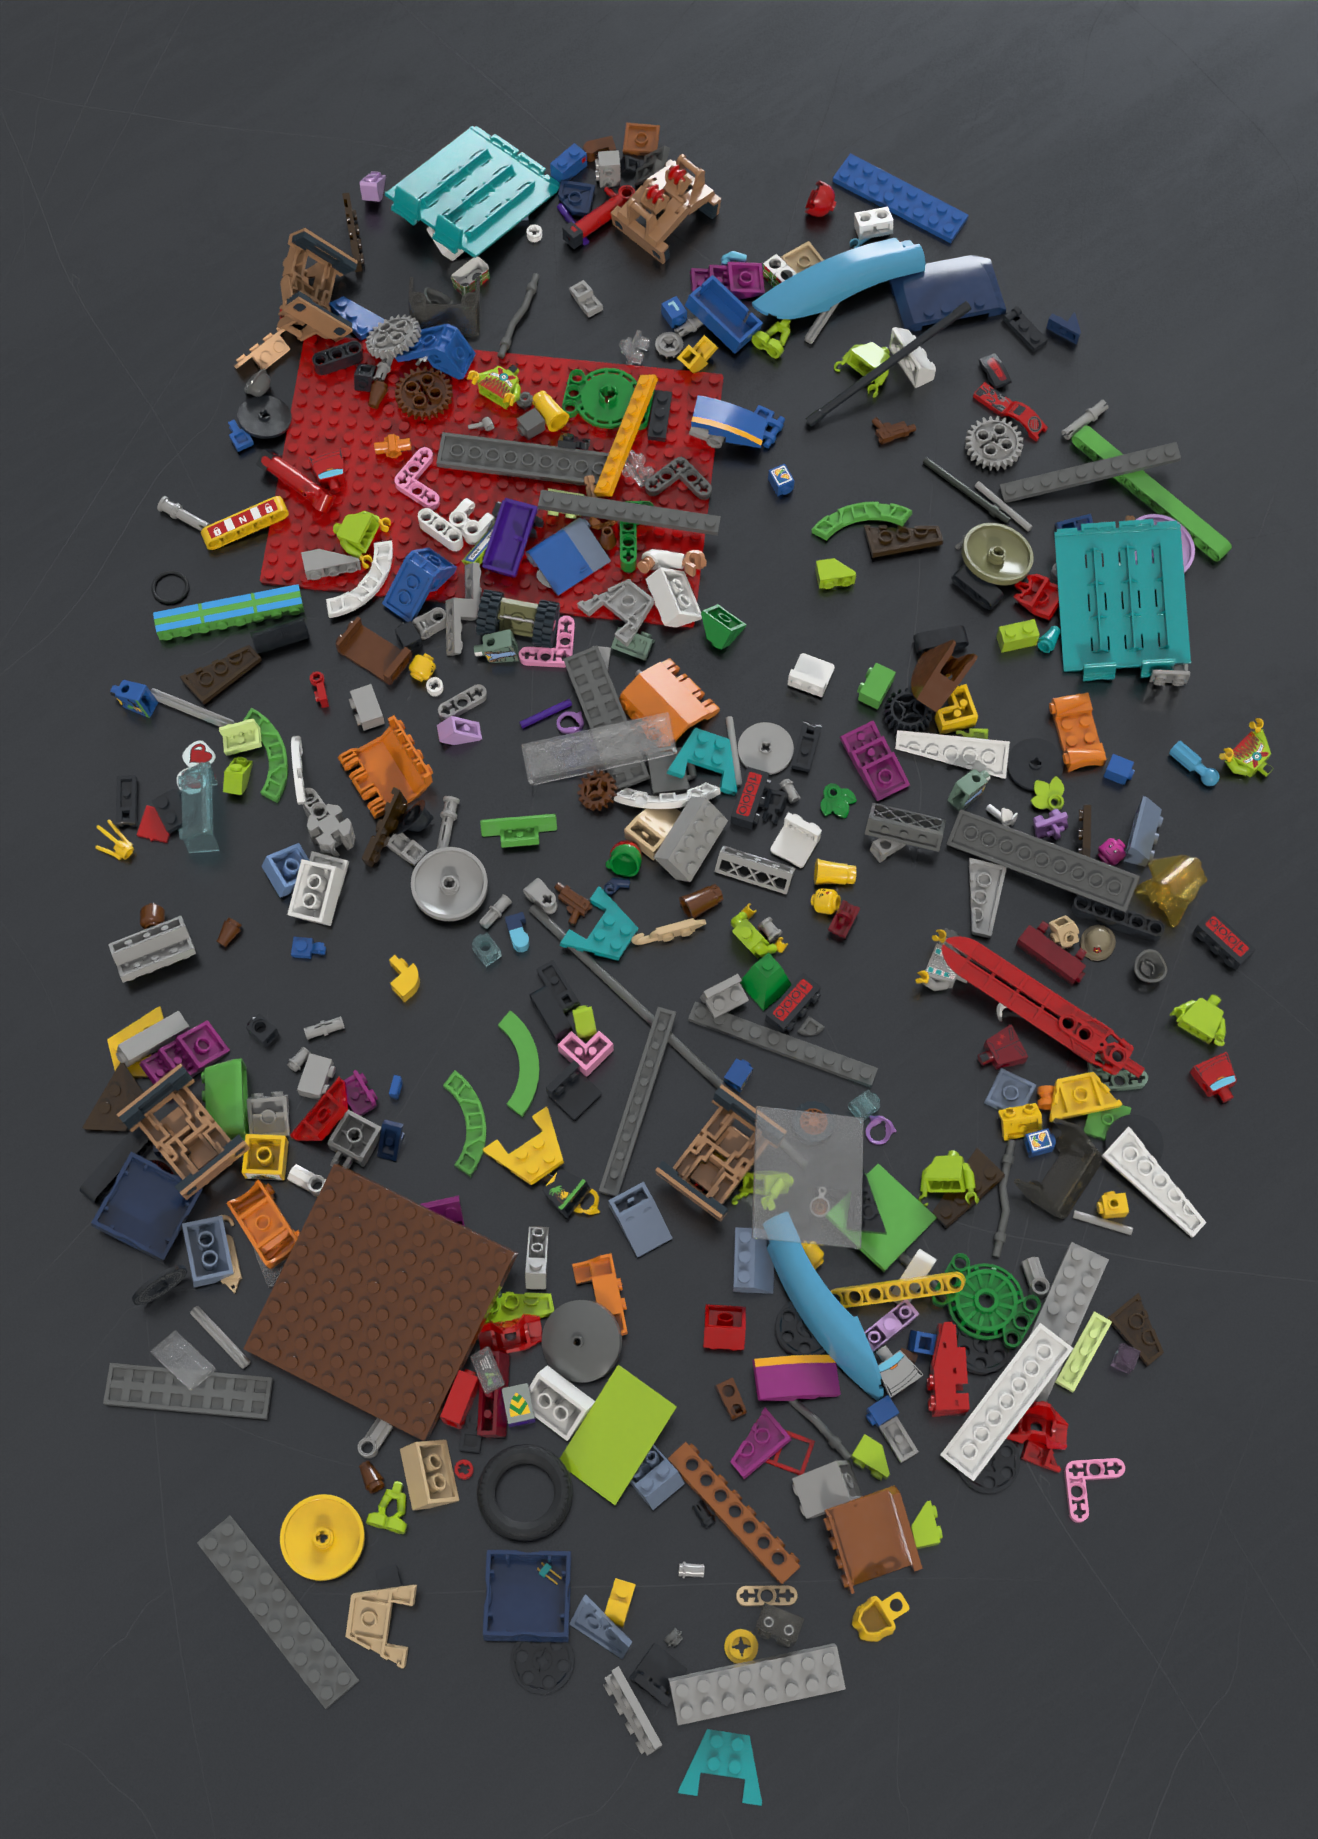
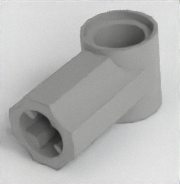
[689,426,725,448]
[1021,1257,1050,1300]
[358,1418,393,1459]

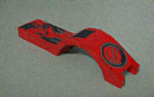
[973,382,1048,442]

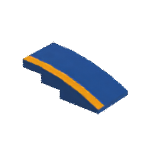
[691,395,767,448]

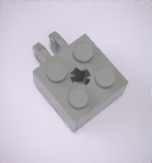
[328,1110,382,1169]

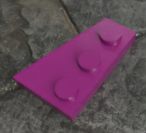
[730,1407,792,1479]

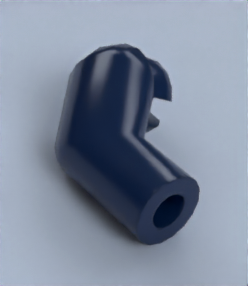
[604,877,630,895]

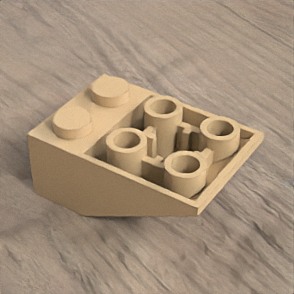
[624,808,681,861]

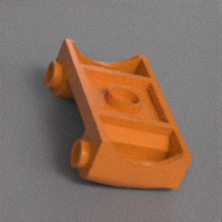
[1049,693,1107,772]
[226,1179,300,1269]

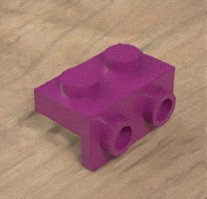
[344,1070,378,1116]

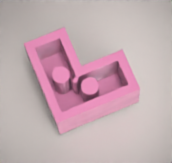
[558,1031,614,1077]

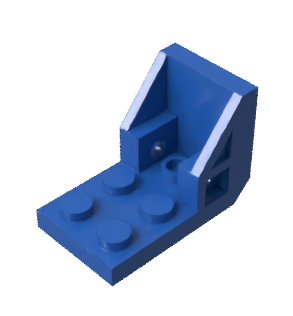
[395,324,476,380]
[382,547,457,622]

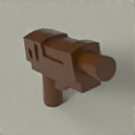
[872,417,916,444]
[554,882,592,926]

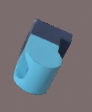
[505,912,529,952]

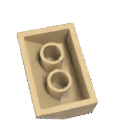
[400,1440,459,1510]

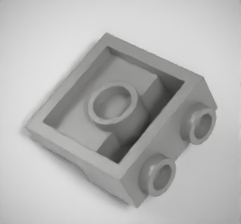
[247,1091,290,1136]

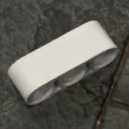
[418,508,463,551]
[891,1249,937,1304]

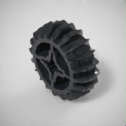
[883,688,934,733]

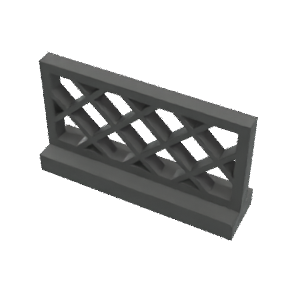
[865,803,946,852]

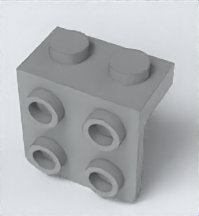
[1149,664,1190,686]

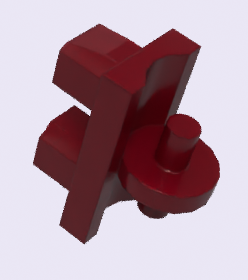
[828,900,860,938]

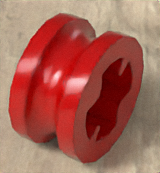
[455,1459,474,1480]

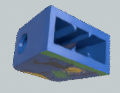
[110,680,158,718]

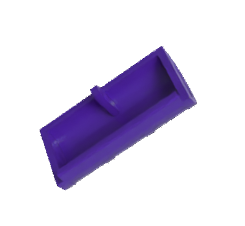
[482,498,539,578]

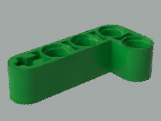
[620,501,654,573]

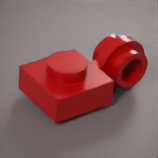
[310,672,329,708]

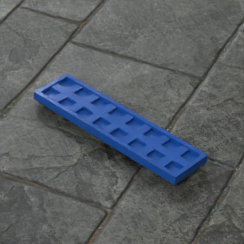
[832,153,969,243]

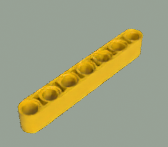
[831,1272,966,1308]

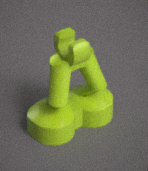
[752,319,791,359]
[366,1481,407,1534]

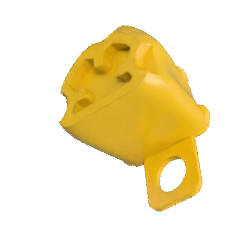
[852,1592,909,1642]

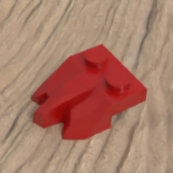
[1013,574,1059,620]

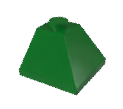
[701,604,746,649]
[740,953,792,1011]

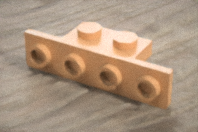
[234,324,293,370]

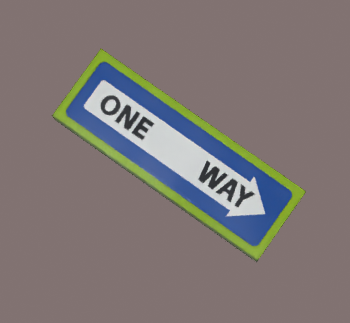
[462,523,495,565]

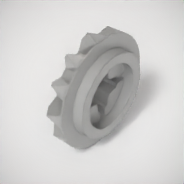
[655,332,683,358]

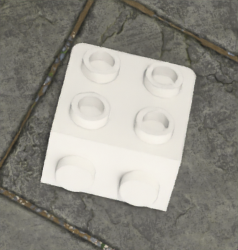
[788,653,834,697]
[770,812,822,868]

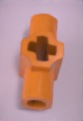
[374,434,412,458]

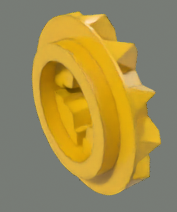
[724,1629,758,1664]

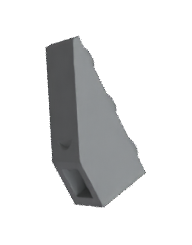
[301,549,361,580]
[525,1227,549,1289]

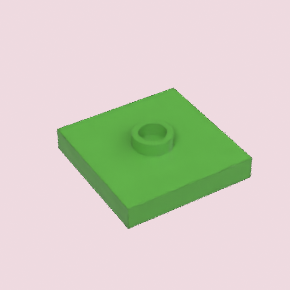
[1082,1105,1131,1141]

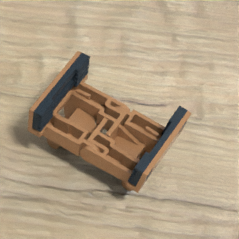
[117,1063,250,1200]
[655,1085,787,1222]

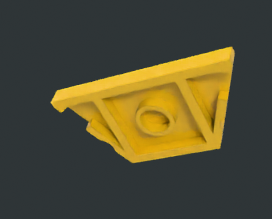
[1049,1072,1122,1122]

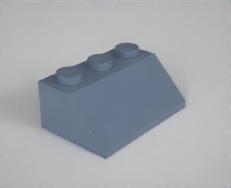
[1124,796,1163,867]
[182,1215,234,1287]
[733,1227,774,1294]

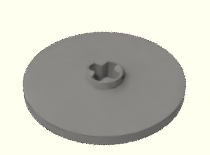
[738,722,794,775]

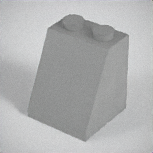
[792,1460,863,1519]

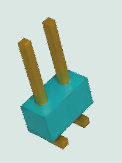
[537,1562,562,1585]

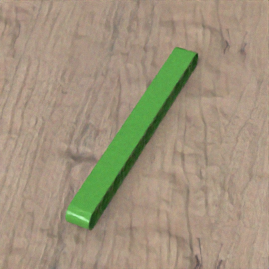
[1072,425,1232,561]

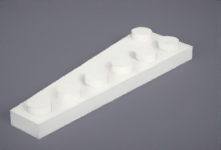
[895,730,1010,779]
[1102,1127,1206,1238]

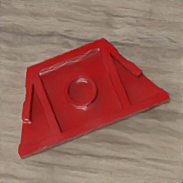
[290,1077,348,1141]

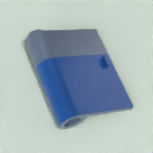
[526,517,611,596]

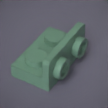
[611,627,655,660]

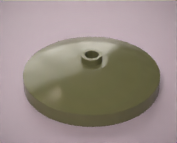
[961,523,1034,585]

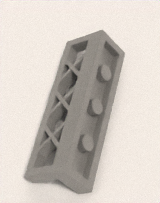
[714,846,796,895]

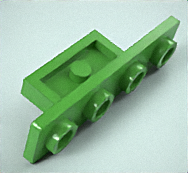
[480,814,557,848]

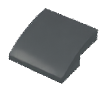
[634,145,670,186]

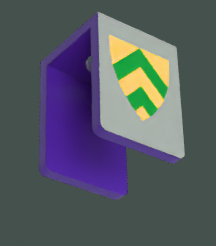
[502,1383,536,1428]

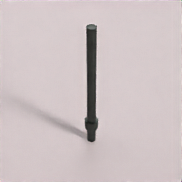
[923,457,1011,524]

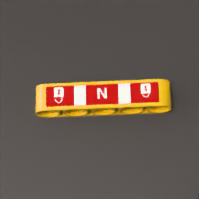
[201,496,289,550]

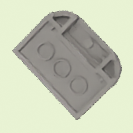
[603,1666,662,1756]

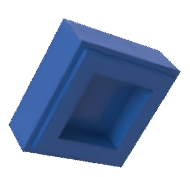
[389,1075,403,1100]

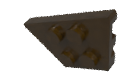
[82,1062,144,1131]

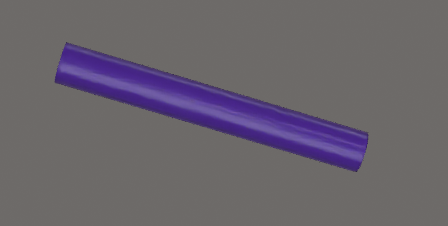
[557,203,589,245]
[519,699,572,729]

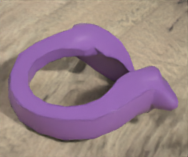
[557,711,584,737]
[865,1116,897,1145]

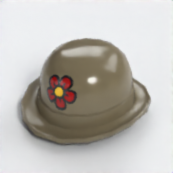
[1080,925,1116,961]

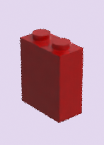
[440,1369,479,1430]

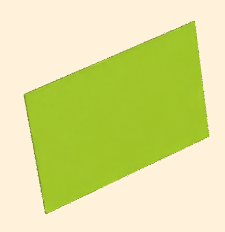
[559,1365,677,1505]

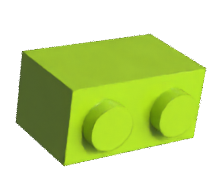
[996,619,1040,653]

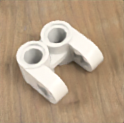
[449,498,496,545]

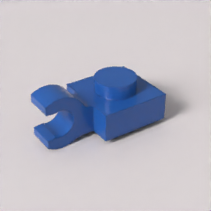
[228,420,254,452]
[291,937,326,959]

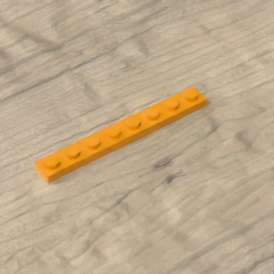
[594,375,658,497]

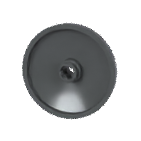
[542,1300,622,1383]

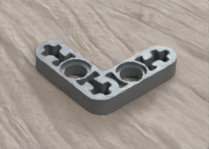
[645,457,712,500]

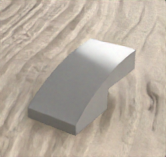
[569,280,603,318]
[386,833,427,866]

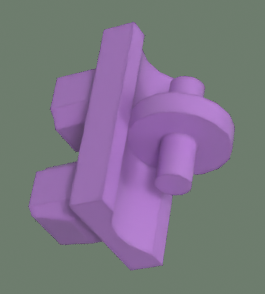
[1033,809,1068,840]

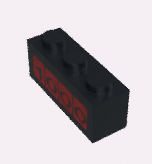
[730,766,771,830]
[1194,910,1256,970]
[765,973,821,1034]

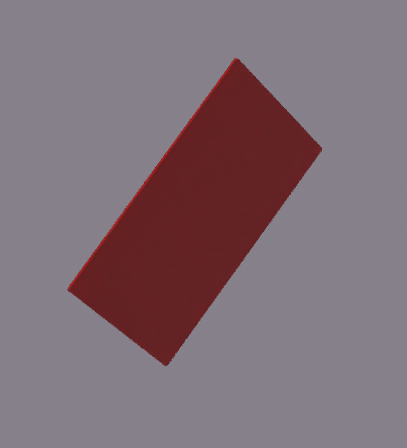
[260,334,723,628]

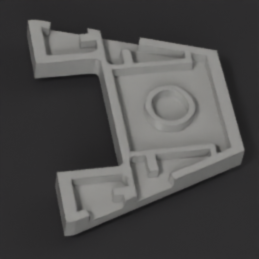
[577,579,654,647]

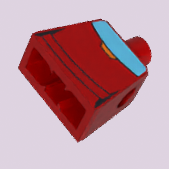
[308,449,346,494]
[1190,1052,1237,1103]

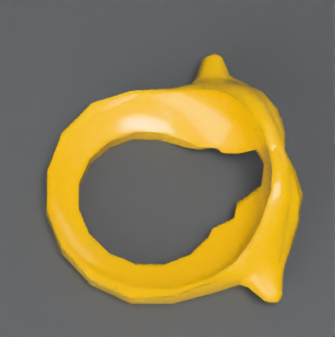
[574,1189,600,1215]

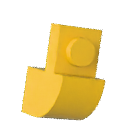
[677,335,718,373]
[389,955,420,1002]
[605,1578,636,1628]

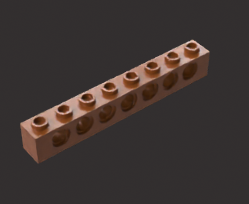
[667,1442,800,1586]

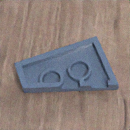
[569,1594,632,1659]

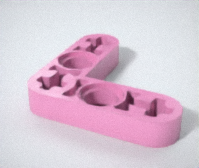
[394,447,440,510]
[519,616,575,668]
[1064,1458,1125,1523]

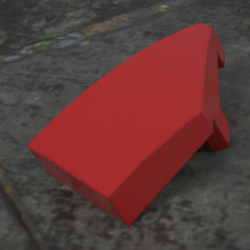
[1020,1440,1061,1473]

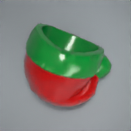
[605,840,642,877]

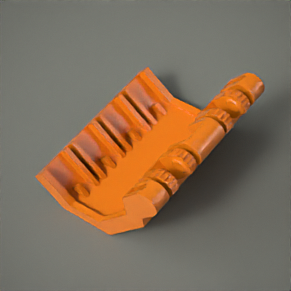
[619,658,720,750]
[338,715,433,819]

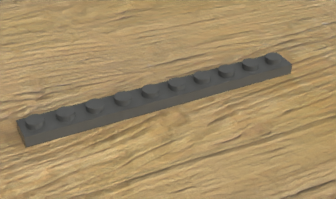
[1000,442,1181,503]
[538,490,721,536]
[688,1001,878,1088]
[599,1007,677,1197]

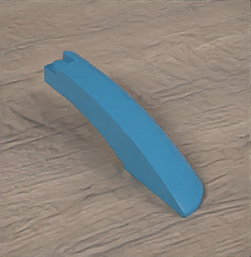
[752,238,925,319]
[762,1211,884,1402]

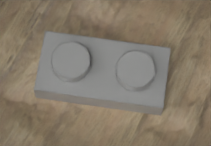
[879,1416,919,1463]

